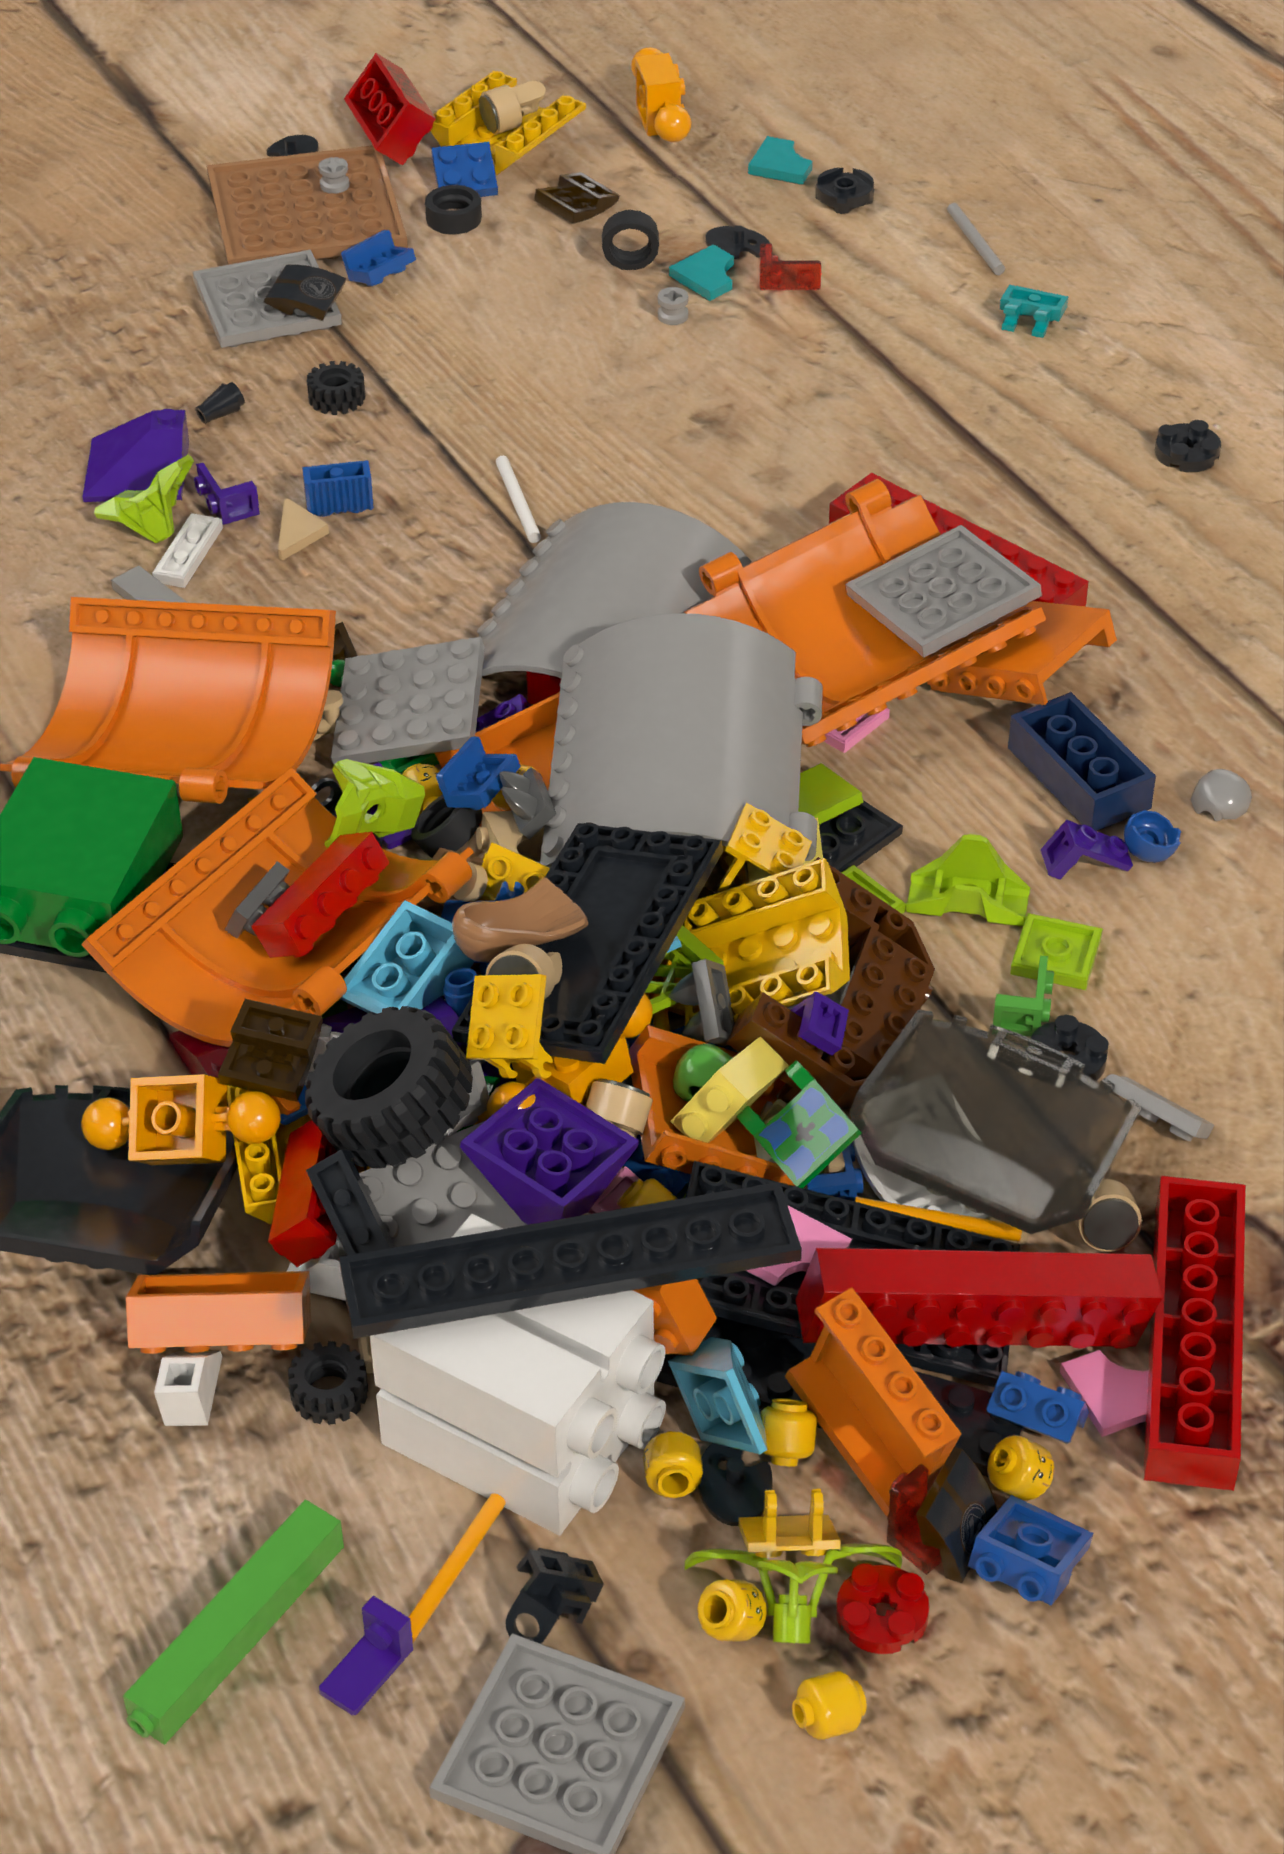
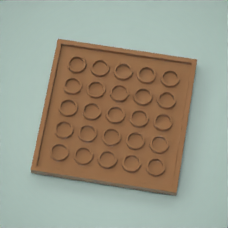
[207,145,408,265]

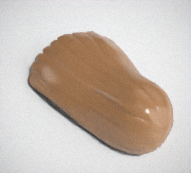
[452,877,588,963]

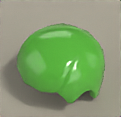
[673,1044,733,1102]

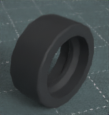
[425,185,482,235]
[602,210,659,270]
[411,795,483,858]

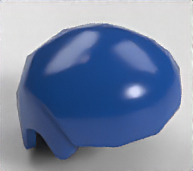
[1124,810,1181,863]

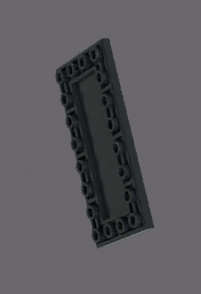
[451,822,723,1064]
[686,1161,1020,1387]

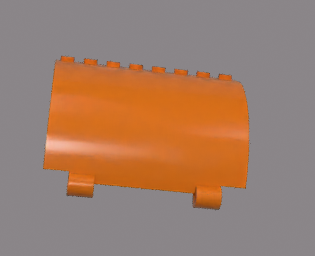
[684,479,1047,747]
[0,597,336,804]
[81,767,474,1047]

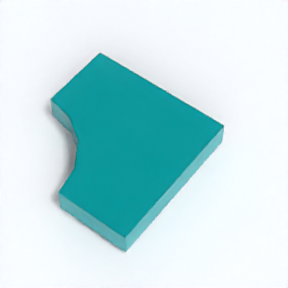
[748,136,813,185]
[669,244,734,301]

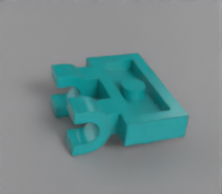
[1000,284,1069,338]

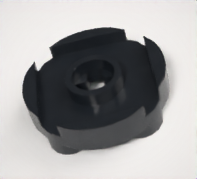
[815,167,874,214]
[1155,420,1221,473]
[1028,1014,1109,1088]

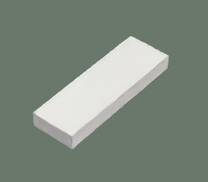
[152,513,223,588]

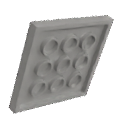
[193,250,342,348]
[845,525,1042,657]
[331,637,485,764]
[359,1121,527,1247]
[429,1634,685,1854]

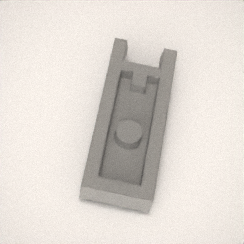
[1105,1074,1214,1142]

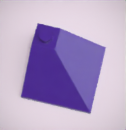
[82,409,189,502]
[460,1078,639,1225]

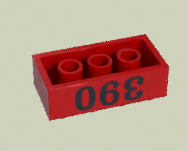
[344,53,436,166]

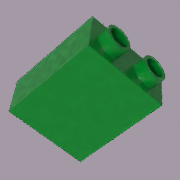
[0,757,183,957]

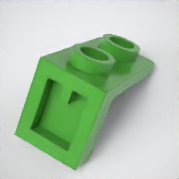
[992,955,1054,1037]

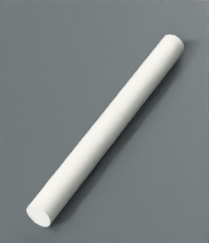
[496,456,541,543]

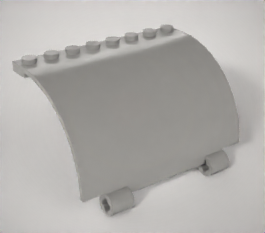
[477,502,752,678]
[540,613,823,868]

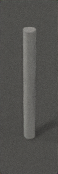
[947,203,1005,275]

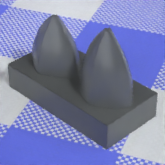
[499,767,556,839]
[225,861,290,939]
[669,959,735,1047]

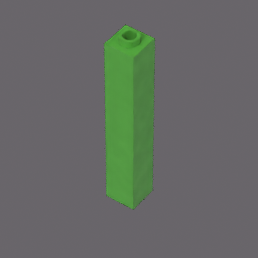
[123,1499,344,1745]

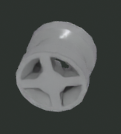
[318,157,350,194]
[658,287,688,325]

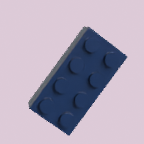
[1008,692,1156,831]

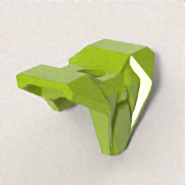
[94,454,194,543]
[324,759,425,848]
[906,834,1031,926]

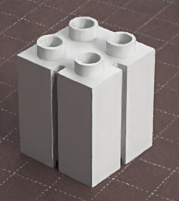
[370,1214,666,1536]

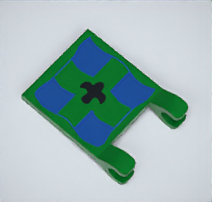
[737,1060,862,1189]

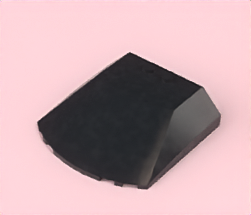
[0,1085,238,1275]

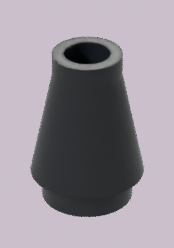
[195,382,245,424]

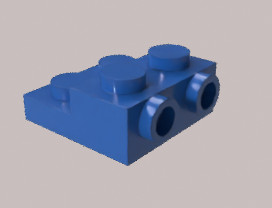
[968,1495,1094,1606]

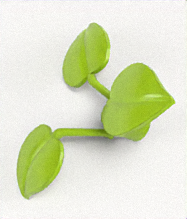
[684,1543,902,1644]

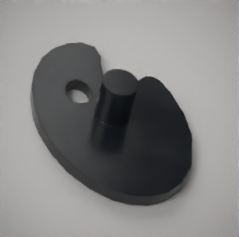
[267,135,319,157]
[705,225,771,260]
[698,1443,773,1526]

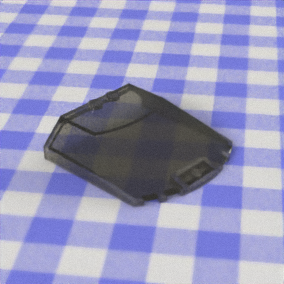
[849,1010,1142,1234]

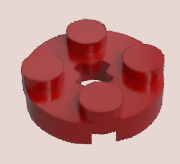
[836,1563,930,1654]

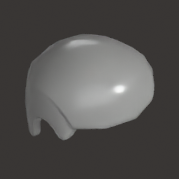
[1191,769,1252,821]

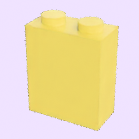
[670,1036,789,1143]

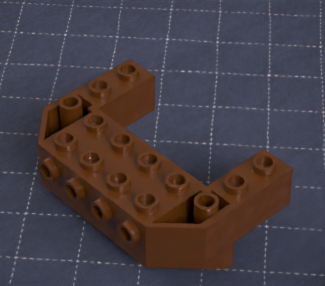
[726,857,935,1110]

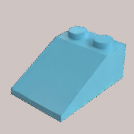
[340,900,475,1014]
[668,1337,767,1454]

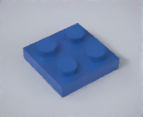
[431,142,498,197]

